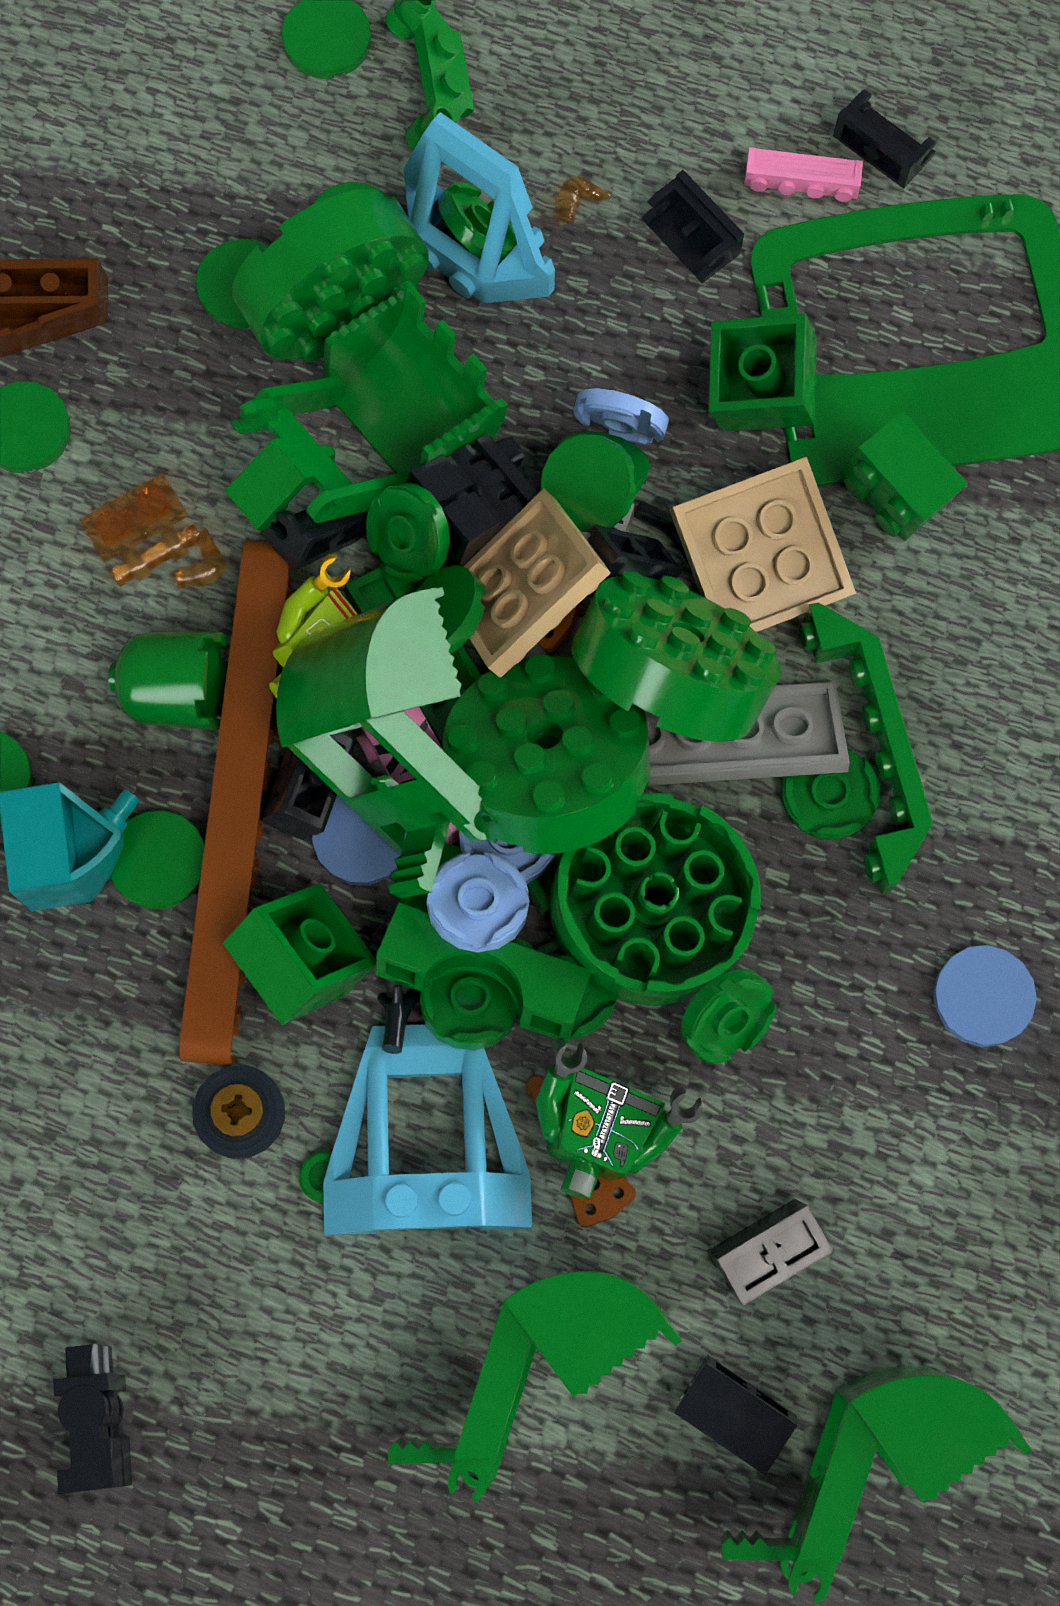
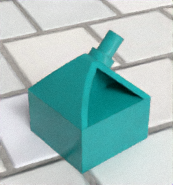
[0,782,140,912]

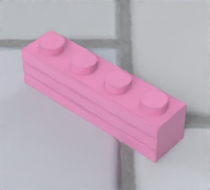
[744,147,863,202]

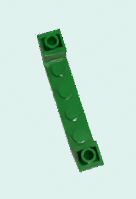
[799,602,933,894]

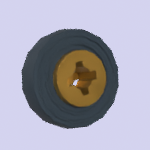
[192,1065,285,1159]

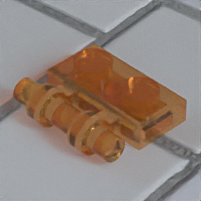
[79,474,203,587]

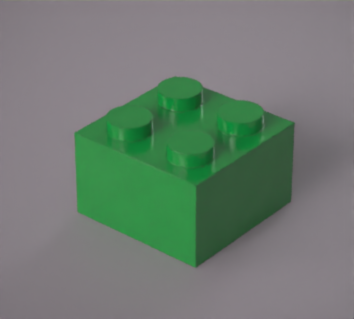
[709,313,817,431]
[841,410,968,541]
[223,883,376,1025]

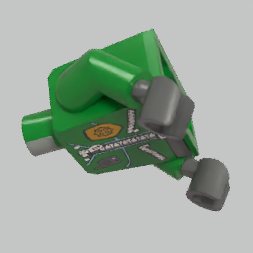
[535,1038,703,1200]

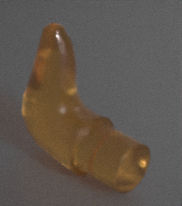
[556,175,611,224]
[174,529,226,589]

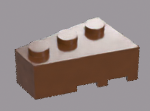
[0,258,108,358]

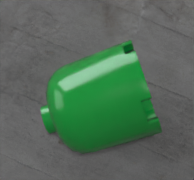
[108,632,228,730]

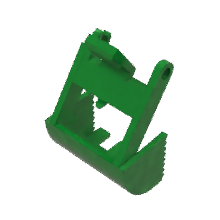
[225,285,508,531]
[276,587,498,898]
[388,1271,682,1502]
[720,1366,1032,1604]

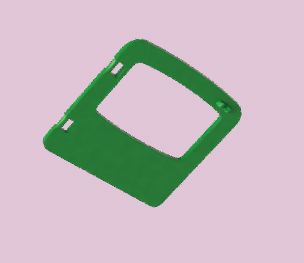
[751,194,1060,487]

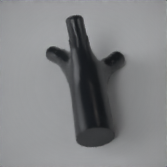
[634,501,688,562]
[377,984,421,1054]

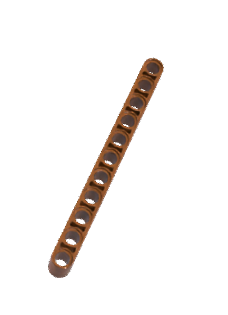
[179,539,293,1066]

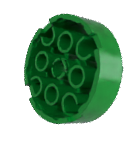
[232,189,429,362]
[571,571,781,742]
[443,654,651,854]
[549,793,761,1006]

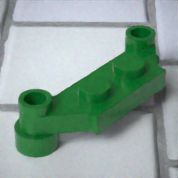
[385,0,474,150]

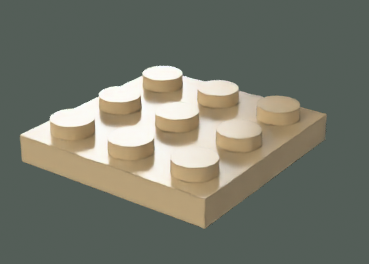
[669,457,856,632]
[463,489,611,678]

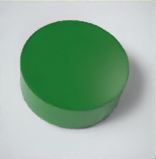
[299,1150,351,1203]

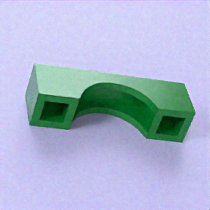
[375,902,591,1044]

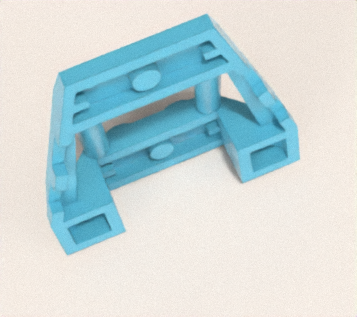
[403,112,555,303]
[323,1025,532,1236]

